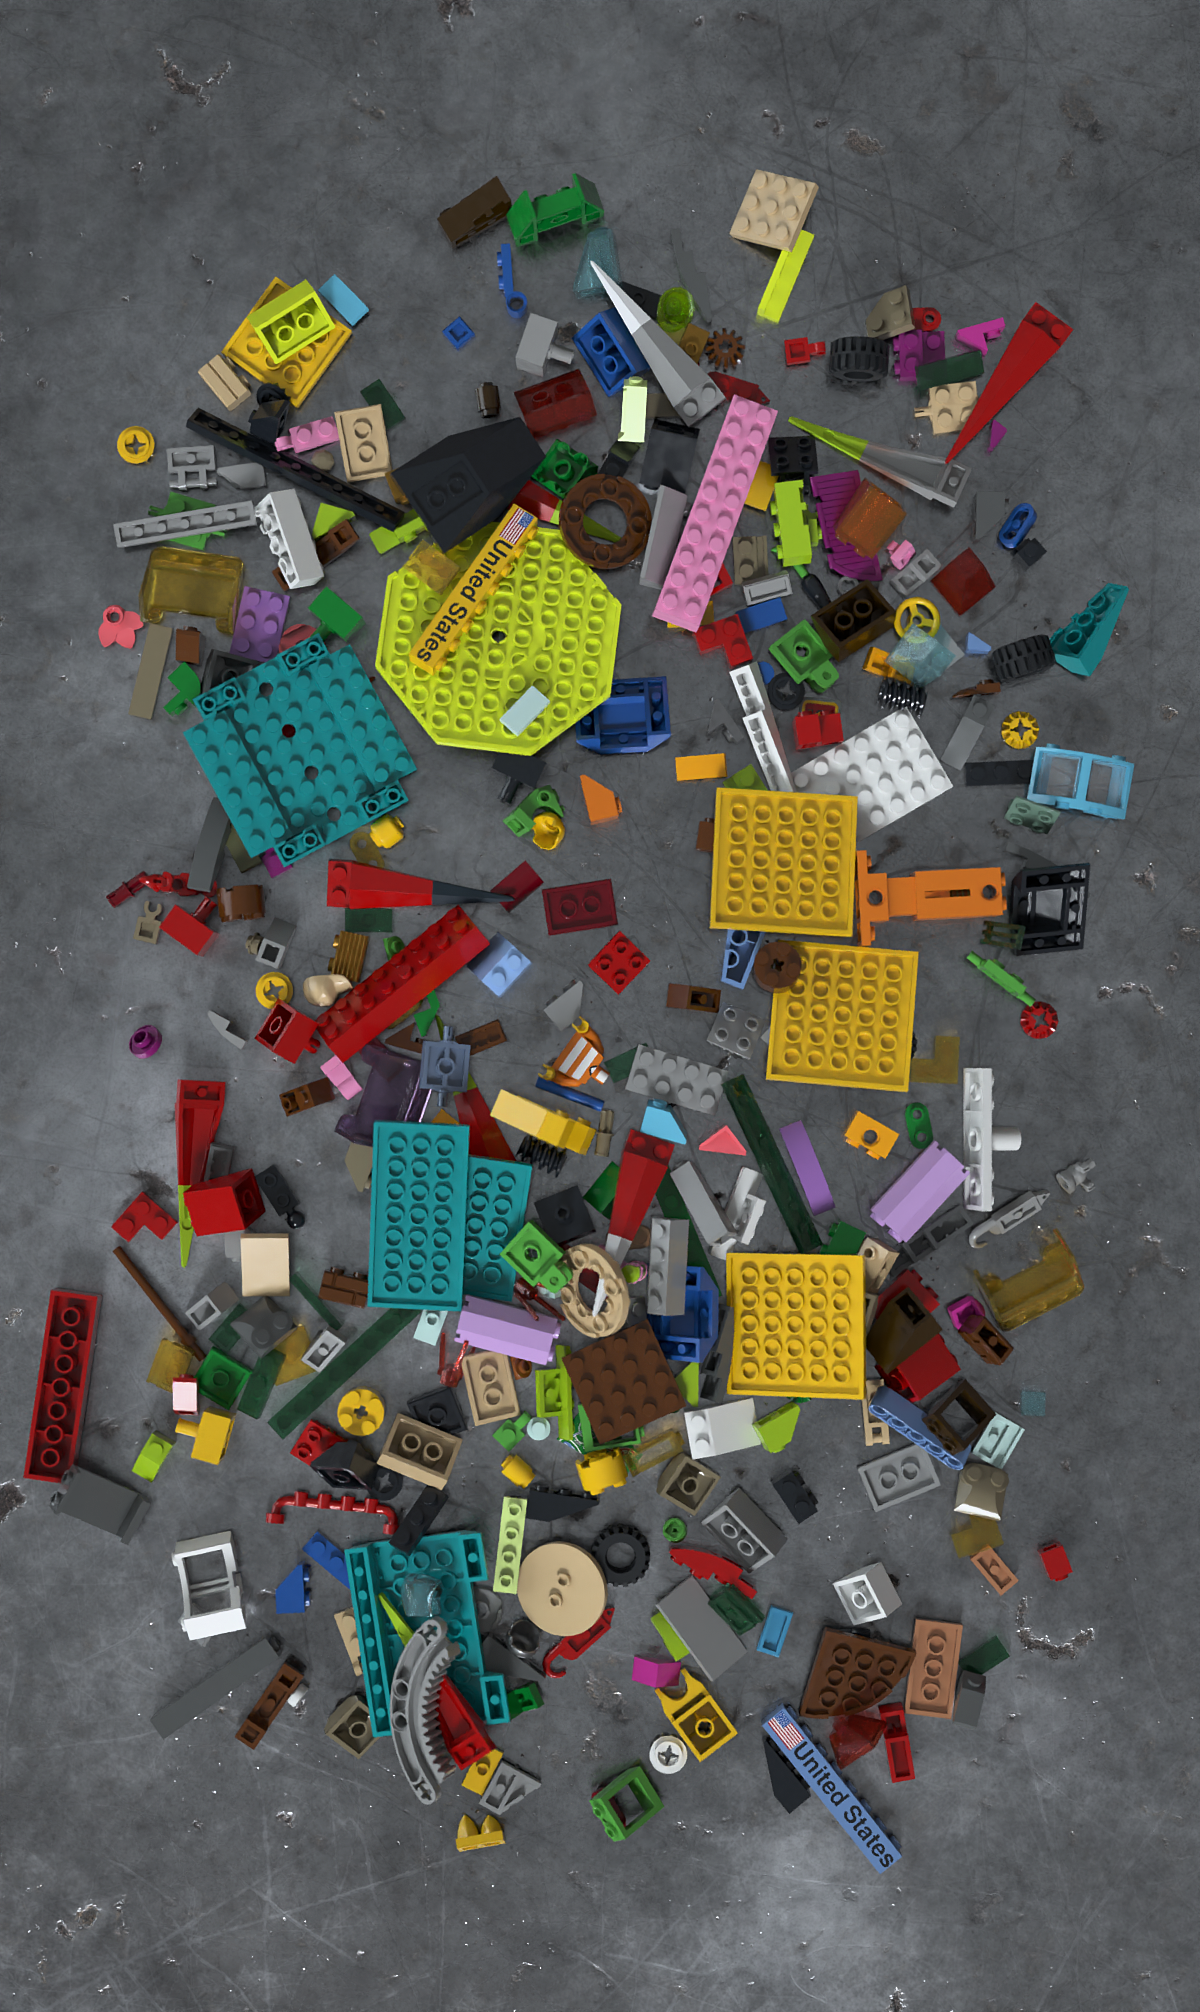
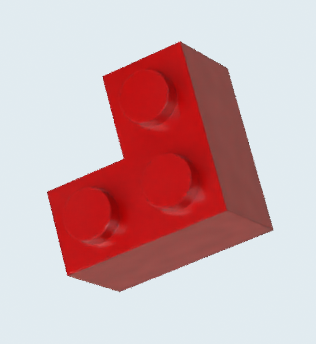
[692,614,753,669]
[792,710,844,750]

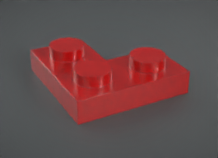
[111,1191,178,1242]

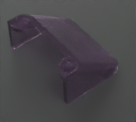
[334,1044,432,1147]

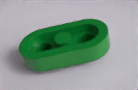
[904,1102,933,1149]

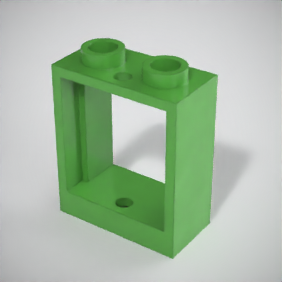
[578,1402,645,1452]
[589,1766,665,1841]

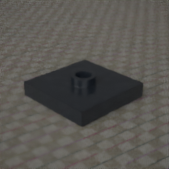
[407,1385,468,1435]

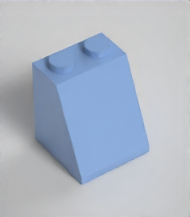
[467,932,532,998]

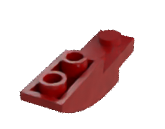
[668,1545,757,1599]

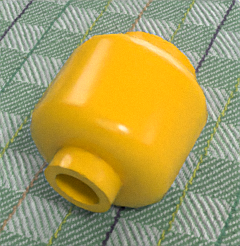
[369,814,405,849]

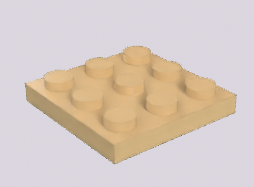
[729,169,819,252]

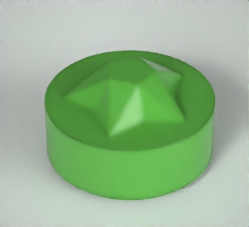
[663,1518,687,1543]

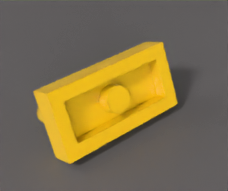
[456,1815,506,1852]

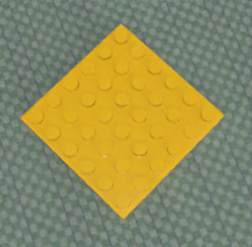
[709,787,858,937]
[766,940,919,1092]
[726,1252,866,1400]

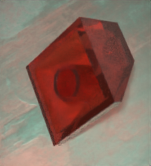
[930,547,996,617]
[829,1714,887,1770]

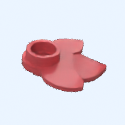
[98,605,144,649]

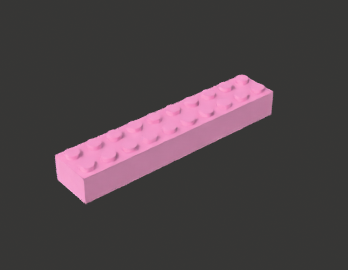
[652,394,778,632]

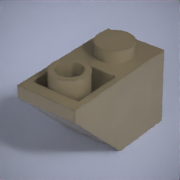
[344,1138,373,1192]

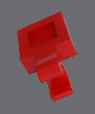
[784,337,826,365]

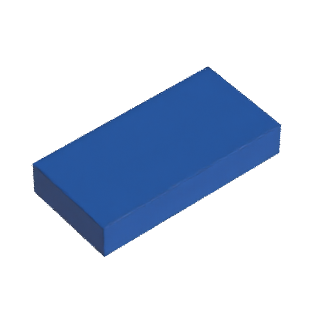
[735,597,787,634]

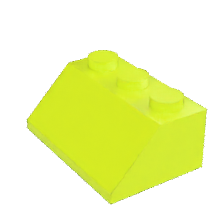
[247,279,335,364]

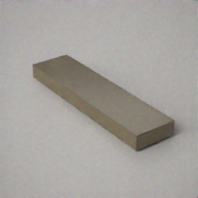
[128,623,174,720]

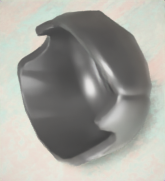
[505,1620,542,1659]

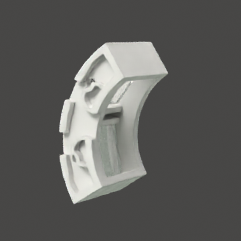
[172,1531,246,1640]

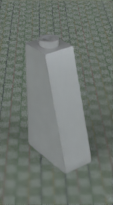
[670,1160,738,1247]

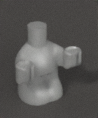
[1056,1158,1096,1194]

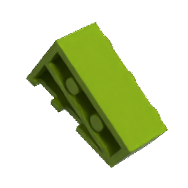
[770,479,812,567]

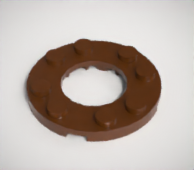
[559,474,652,569]

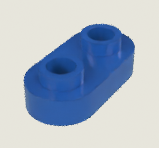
[999,503,1037,548]

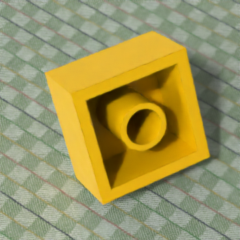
[175,1406,237,1465]

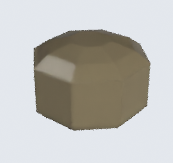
[311,449,335,473]

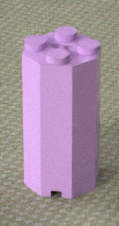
[870,1140,970,1243]
[454,1294,562,1365]

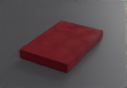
[541,879,618,936]

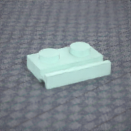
[971,1411,1025,1469]

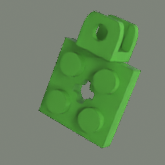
[768,619,839,694]
[500,1220,574,1293]

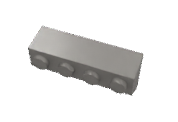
[639,485,691,590]
[646,1216,689,1316]

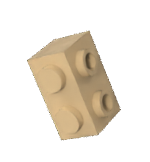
[858,1237,899,1294]

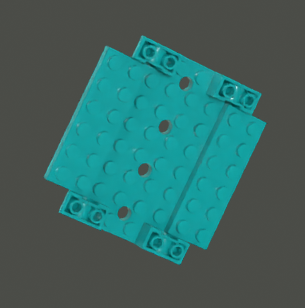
[183,633,417,867]

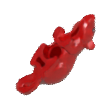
[139,872,218,898]

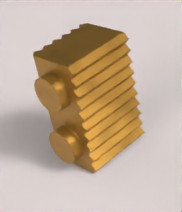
[328,930,370,983]

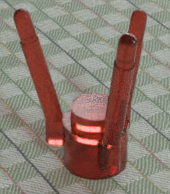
[513,1277,566,1321]
[437,1333,476,1387]

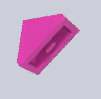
[632,1656,681,1688]

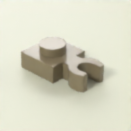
[133,901,163,944]

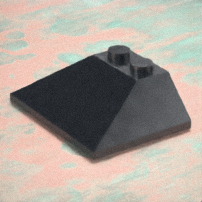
[1009,863,1090,956]

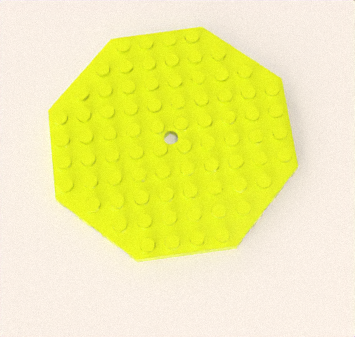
[375,522,622,756]

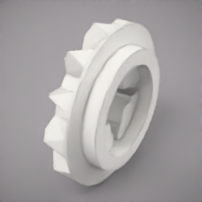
[650,1735,687,1774]

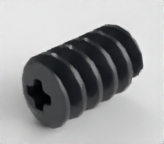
[876,676,928,716]
[515,1134,567,1178]

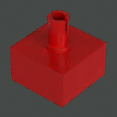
[159,896,220,957]
[254,998,320,1064]

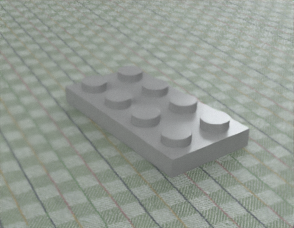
[625,1044,728,1116]

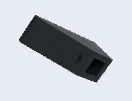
[526,1484,600,1522]
[762,1736,811,1814]

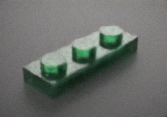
[237,1349,287,1420]

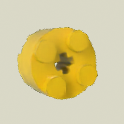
[337,1386,386,1436]
[575,1447,628,1495]

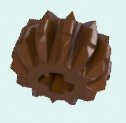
[705,328,745,369]

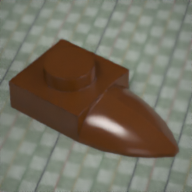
[952,679,1001,698]

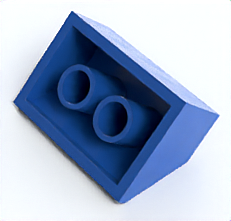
[572,307,651,397]

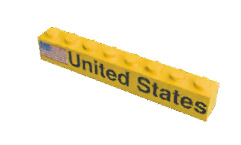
[409,504,539,676]

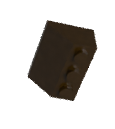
[811,579,896,663]

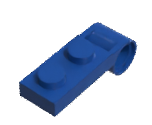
[497,244,528,318]

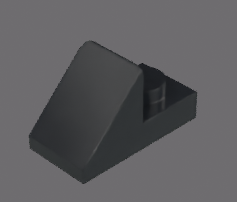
[598,439,640,477]

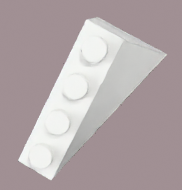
[255,489,324,589]

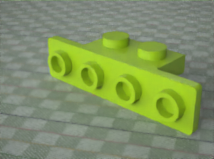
[369,509,428,554]
[535,1344,575,1441]

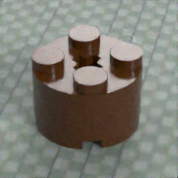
[216,884,266,923]
[753,942,801,994]

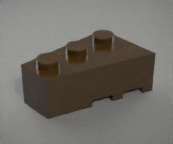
[437,176,512,249]

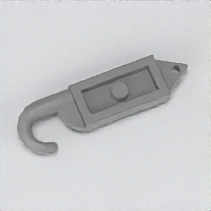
[969,1190,1050,1248]

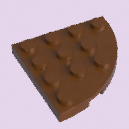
[798,1627,917,1719]

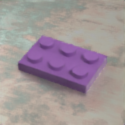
[229,586,291,663]

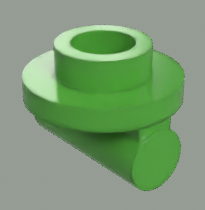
[383,936,405,961]

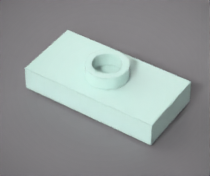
[413,1310,448,1346]

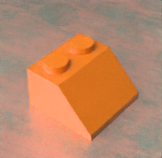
[580,774,622,825]

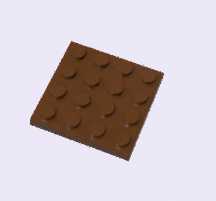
[561,1319,687,1445]

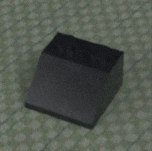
[310,1440,380,1490]

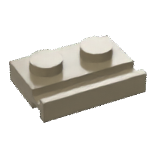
[732,536,768,585]

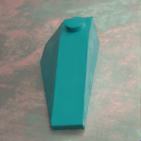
[1050,583,1129,676]

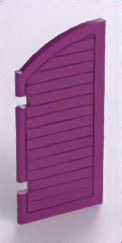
[810,470,883,582]

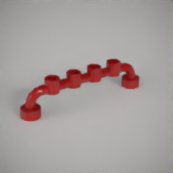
[265,1491,400,1535]

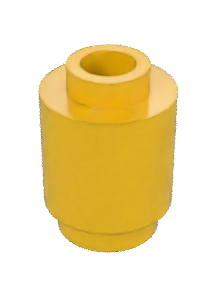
[501,1454,536,1489]

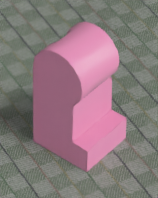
[320,1055,363,1101]

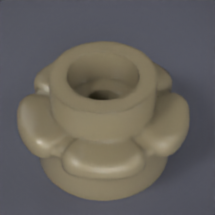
[245,933,264,955]

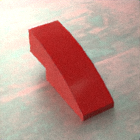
[878,1702,915,1783]

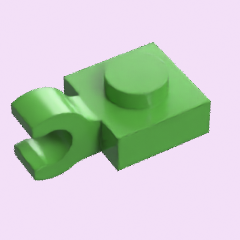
[492,1411,532,1452]

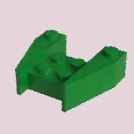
[506,173,604,247]

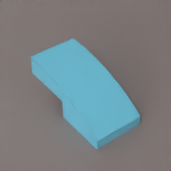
[318,274,369,326]

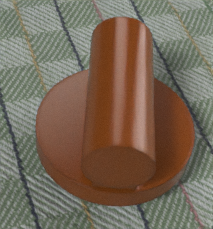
[510,1356,532,1380]

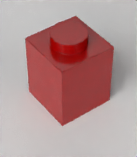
[1037,1542,1073,1581]

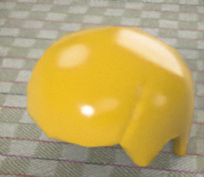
[532,812,565,850]

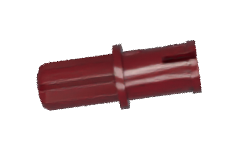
[106,871,149,908]

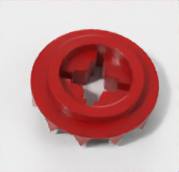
[1020,1001,1059,1039]

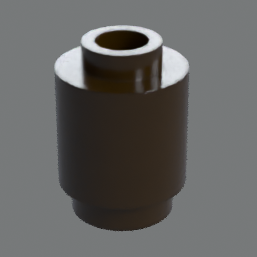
[475,382,501,419]

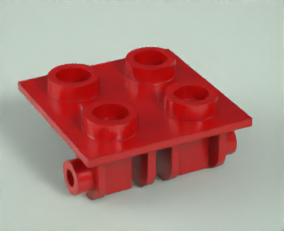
[587,931,650,995]
[290,1419,348,1466]

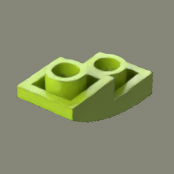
[651,1612,690,1662]

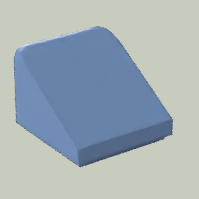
[965,632,991,654]

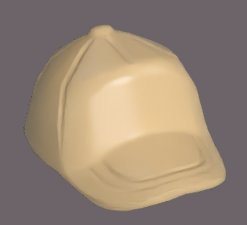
[303,974,353,1007]

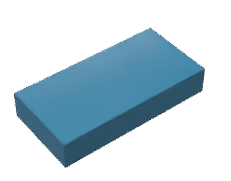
[756,1604,793,1658]

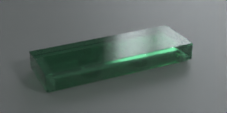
[915,349,984,390]
[289,1271,344,1330]

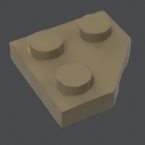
[866,285,915,340]

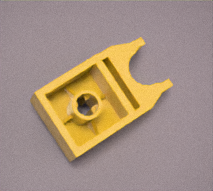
[654,1667,738,1762]

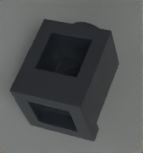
[1010,538,1047,571]

